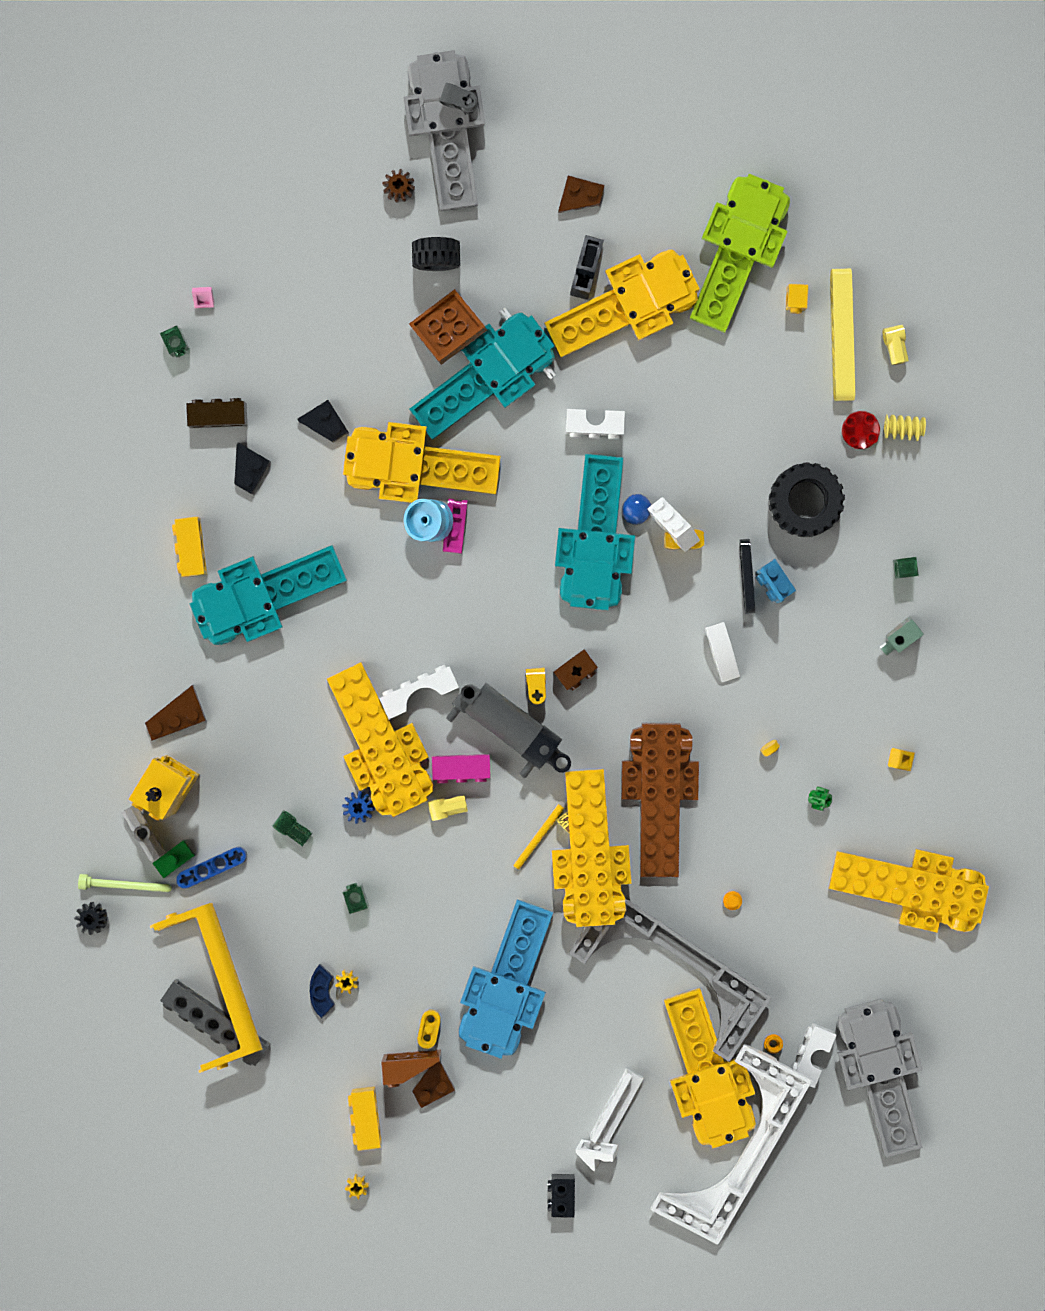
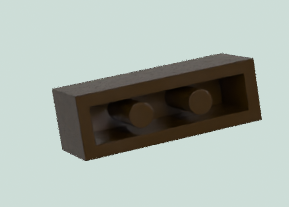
[186,398,248,428]

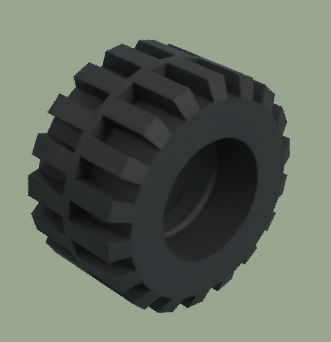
[412,237,461,271]

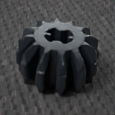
[74,902,108,935]

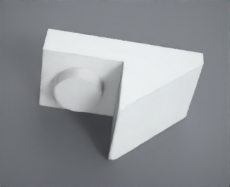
[576,1139,618,1171]

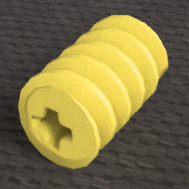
[884,414,926,441]

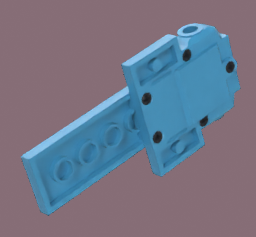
[458,899,553,1059]

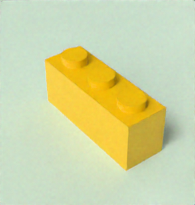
[172,517,207,577]
[348,1086,382,1151]

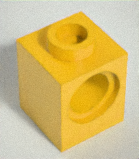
[785,284,808,314]

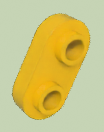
[417,1009,441,1049]

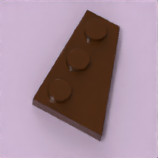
[145,685,207,741]

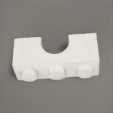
[566,409,625,440]
[648,497,700,552]
[791,1023,836,1088]

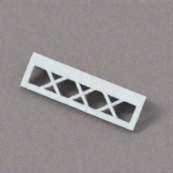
[590,1068,643,1143]

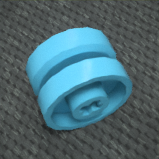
[403,499,453,542]

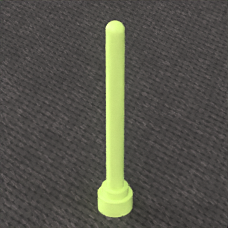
[78,874,172,892]

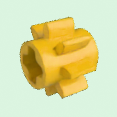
[335,970,359,994]
[345,1174,369,1200]

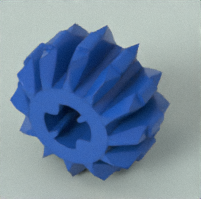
[342,791,375,824]

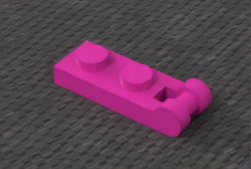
[443,498,468,554]

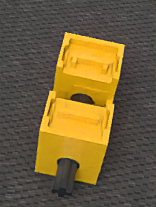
[128,755,200,821]

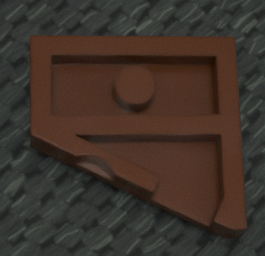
[558,175,605,213]
[412,1061,455,1108]

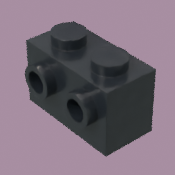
[547,1174,575,1218]

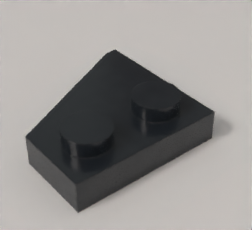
[297,400,349,443]
[234,442,271,494]

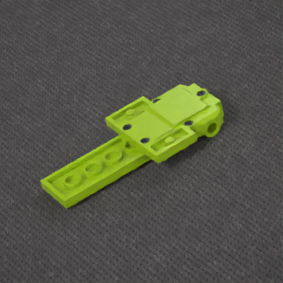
[689,174,790,333]

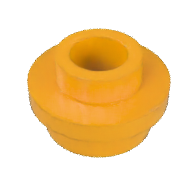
[764,1034,783,1054]

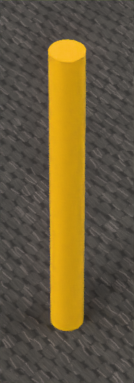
[513,804,564,870]

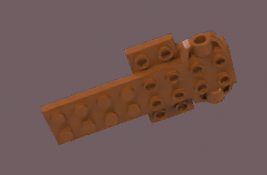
[621,722,699,877]

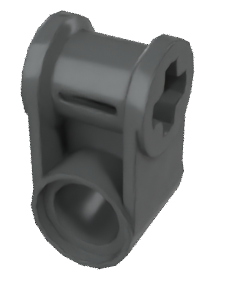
[439,83,478,113]

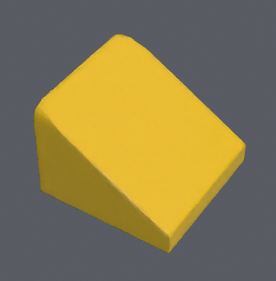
[888,748,915,771]

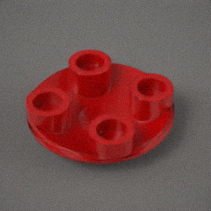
[842,411,880,449]

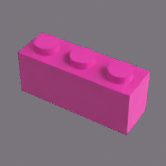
[432,754,491,783]

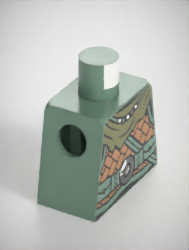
[880,616,924,656]

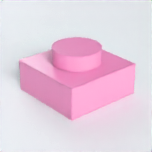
[192,287,214,308]

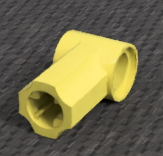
[882,325,909,365]
[428,795,468,821]

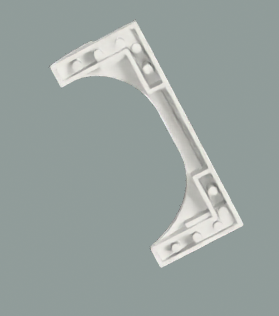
[650,1044,812,1245]

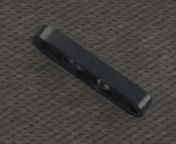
[739,539,755,614]

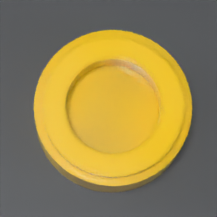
[760,739,780,756]

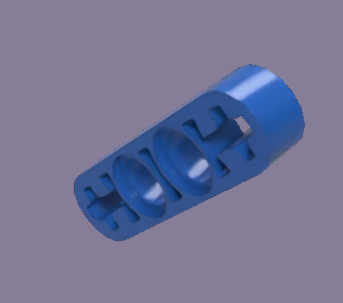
[176,846,247,888]

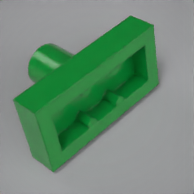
[152,840,195,879]

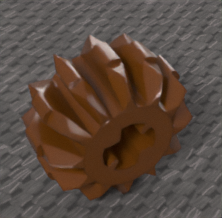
[382,169,415,203]

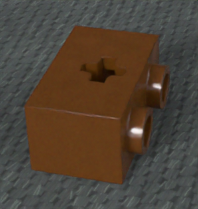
[553,649,598,691]

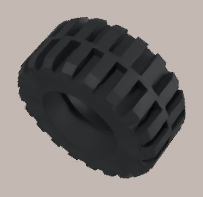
[768,462,845,537]

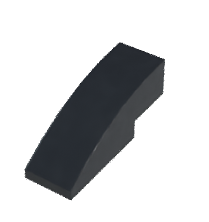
[570,235,604,300]

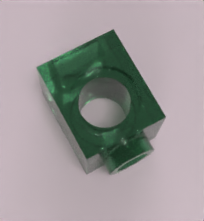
[160,325,190,358]
[893,557,919,579]
[342,883,369,914]

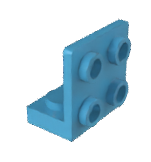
[755,559,796,603]

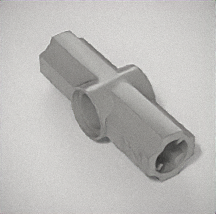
[121,806,166,862]

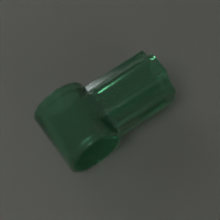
[272,810,313,847]

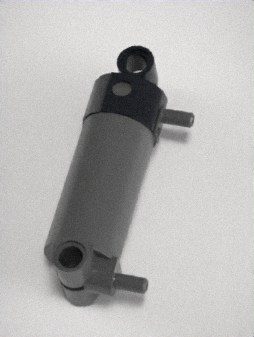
[446,683,571,778]

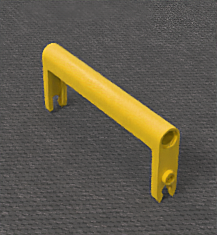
[150,903,263,1073]

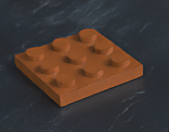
[409,289,487,365]

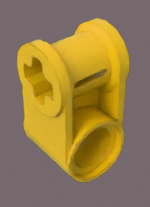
[525,667,546,705]

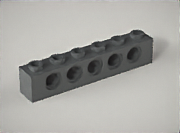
[160,979,271,1066]

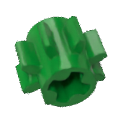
[808,786,832,811]

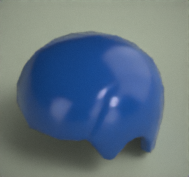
[622,494,651,525]

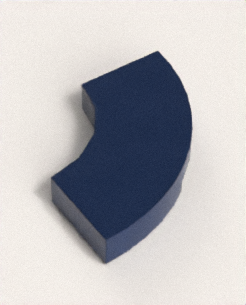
[309,964,335,1019]

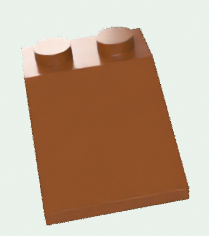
[381,1049,441,1088]

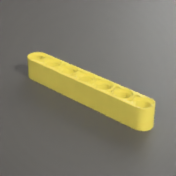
[830,268,855,401]

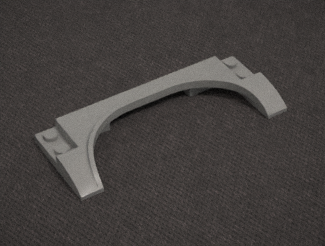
[569,898,772,1062]

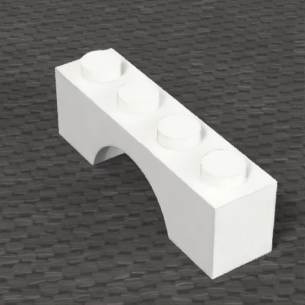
[379,664,459,719]

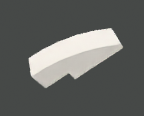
[705,622,740,683]

